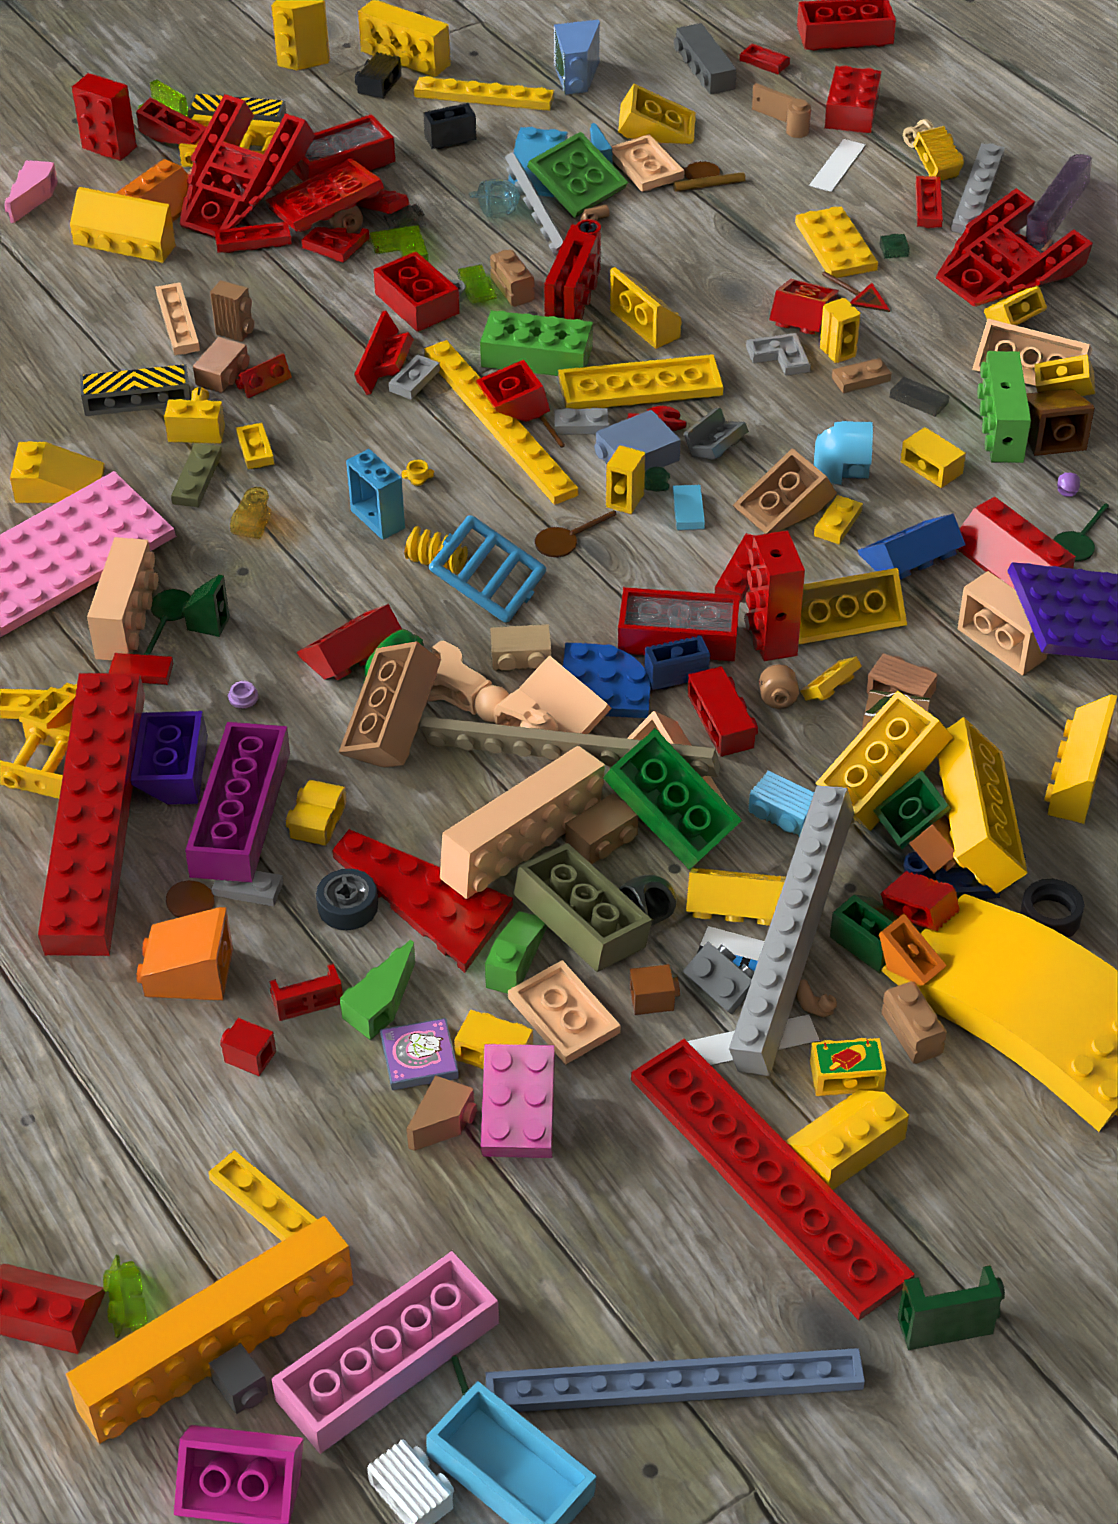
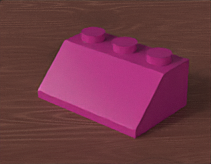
[174,1425,304,1524]

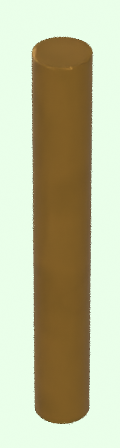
[673,172,746,192]

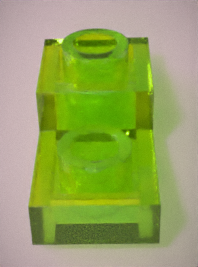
[457,264,497,304]

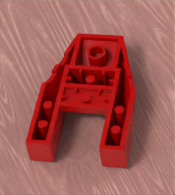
[179,94,315,238]
[936,188,1093,307]

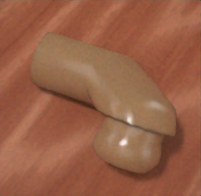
[580,204,609,221]
[796,979,837,1017]

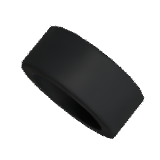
[1020,878,1085,938]

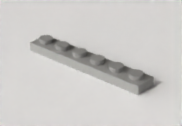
[951,143,1005,234]
[505,152,564,257]

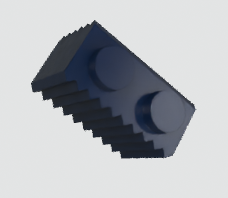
[645,635,710,690]

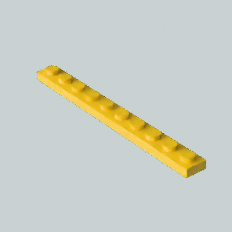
[424,340,578,505]

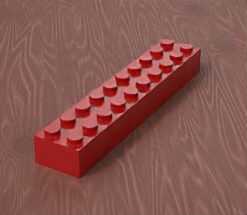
[38,673,145,956]

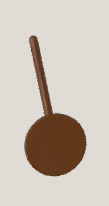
[681,161,720,180]
[535,510,616,557]
[166,880,214,918]

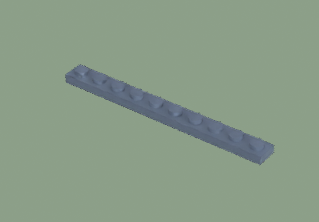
[485,1348,864,1412]

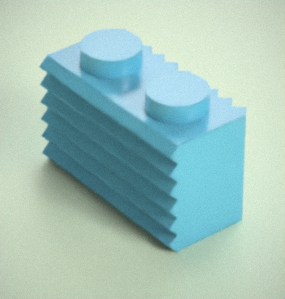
[749,770,814,837]

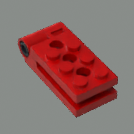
[544,219,601,320]

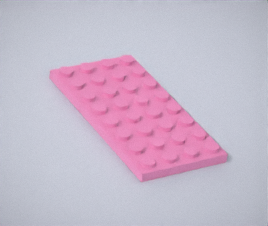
[0,471,176,638]

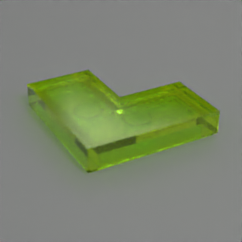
[370,225,429,261]

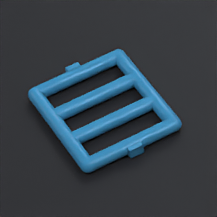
[429,515,547,623]

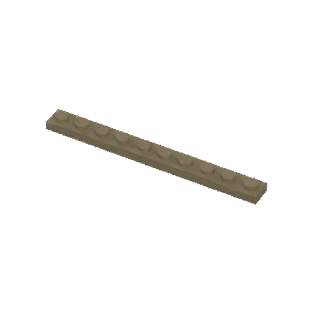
[421,716,720,777]

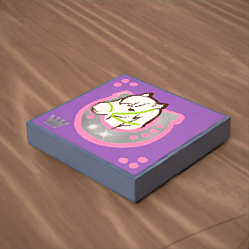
[380,1018,459,1090]

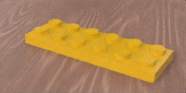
[558,354,723,409]

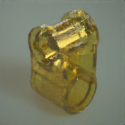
[230,487,272,539]

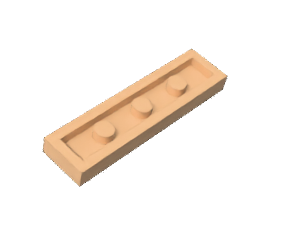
[155,282,200,356]

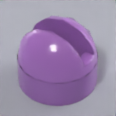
[1057,473,1080,497]

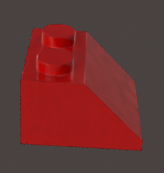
[476,360,550,422]

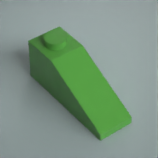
[485,911,548,994]

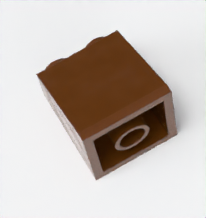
[1026,388,1095,456]

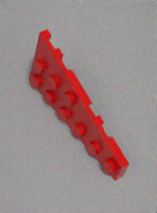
[332,829,513,973]

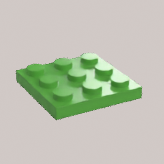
[527,131,628,218]

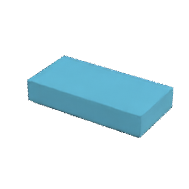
[673,485,705,530]

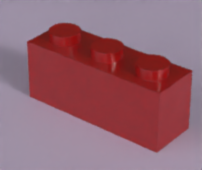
[688,666,758,757]

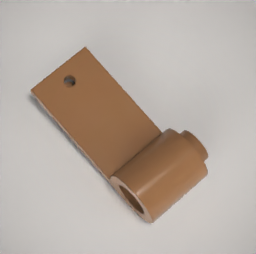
[752,83,811,138]

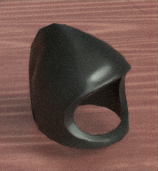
[619,875,677,926]

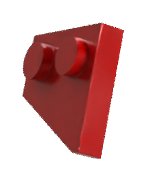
[302,227,370,263]

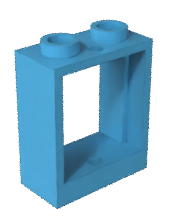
[346,449,405,540]

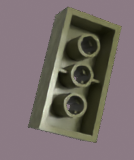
[514,843,652,972]

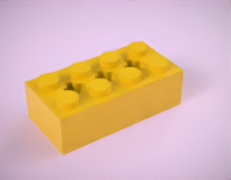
[358,0,450,77]

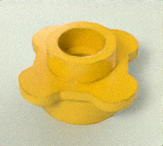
[401,460,434,486]

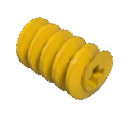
[404,526,468,574]

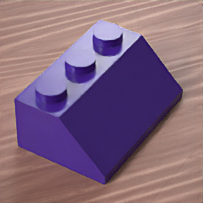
[130,711,208,804]

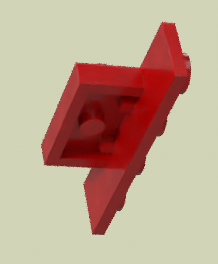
[354,310,414,395]

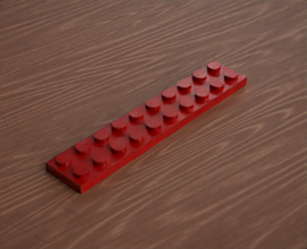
[631,1038,915,1321]

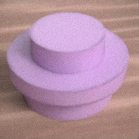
[228,681,258,708]

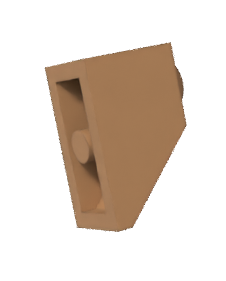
[407,1075,477,1151]

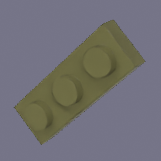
[171,443,222,508]

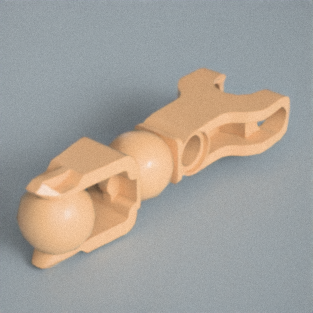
[428,641,558,731]

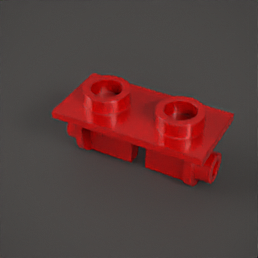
[235,353,292,398]

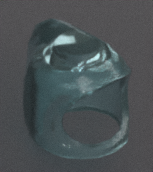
[469,178,521,218]

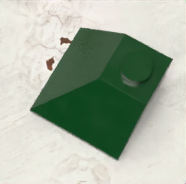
[873,770,952,849]

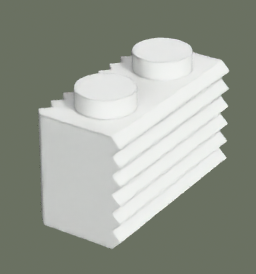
[367,1440,454,1524]

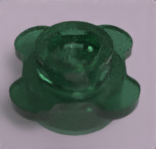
[644,466,670,492]

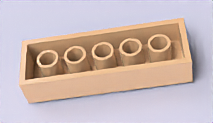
[440,746,605,899]

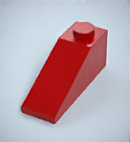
[136,97,207,145]

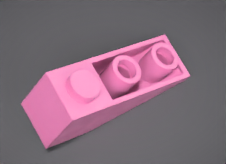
[5,160,58,223]

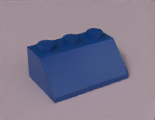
[857,513,966,579]

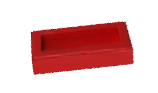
[739,44,790,75]
[109,653,174,685]

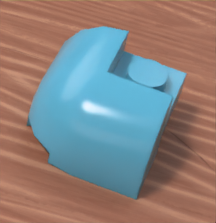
[814,421,873,485]

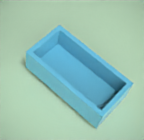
[426,1381,596,1524]

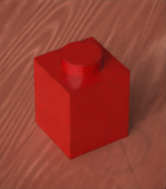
[220,1017,277,1076]

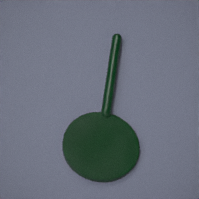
[1053,503,1109,562]
[144,589,191,655]

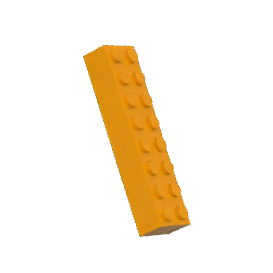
[66,1215,354,1444]

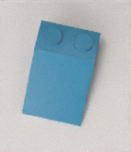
[507,127,567,197]

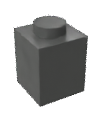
[209,1343,268,1414]

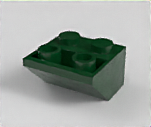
[830,894,921,973]

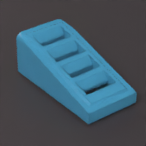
[590,123,613,165]

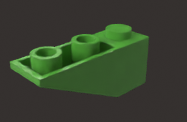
[340,940,416,1040]

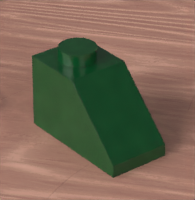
[182,574,230,637]

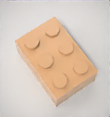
[957,571,1048,676]

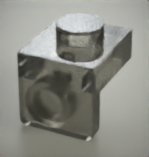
[383,202,426,235]

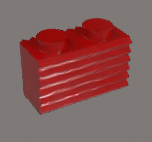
[881,871,960,931]

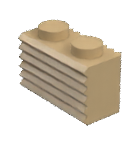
[490,624,551,671]

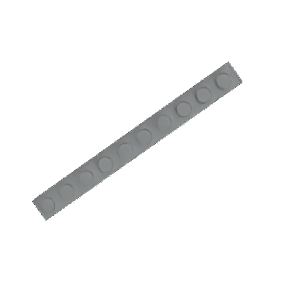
[729,785,854,1076]

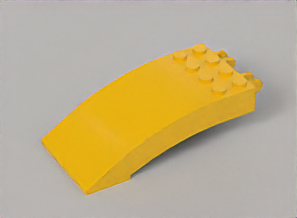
[881,893,1118,1132]

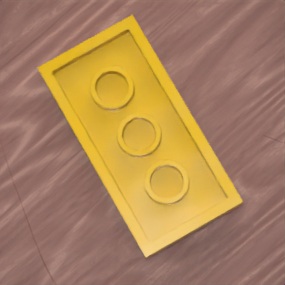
[795,206,878,278]

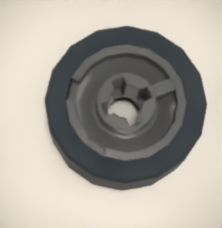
[316,869,378,930]

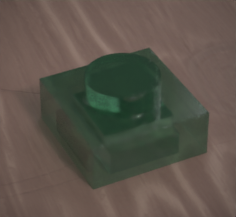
[879,234,910,259]

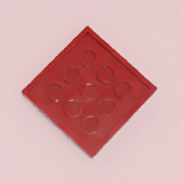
[265,158,384,232]

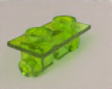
[103,1255,148,1338]

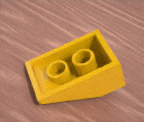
[618,84,696,144]
[10,441,105,503]

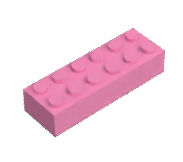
[272,1251,499,1454]

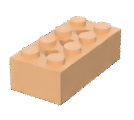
[87,537,158,660]

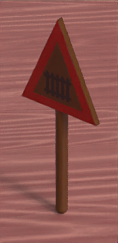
[822,271,890,312]

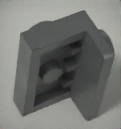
[684,408,749,460]
[683,942,754,1015]

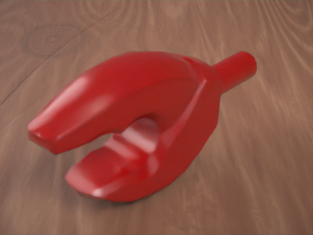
[627,406,687,431]

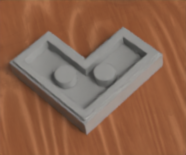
[746,333,811,376]

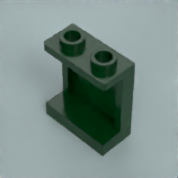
[897,1265,1005,1350]

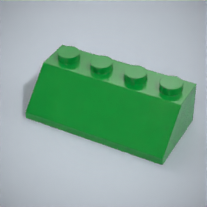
[603,728,742,870]

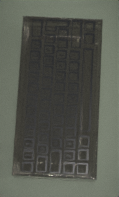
[889,377,950,417]

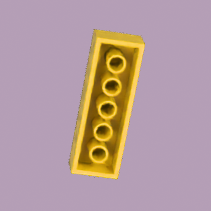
[937,717,1028,894]

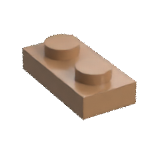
[832,358,892,393]

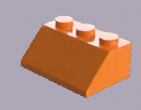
[115,159,189,222]

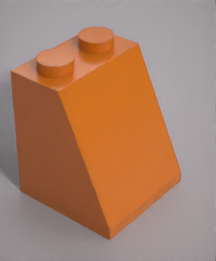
[137,907,233,1001]

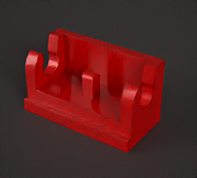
[269,964,343,1021]

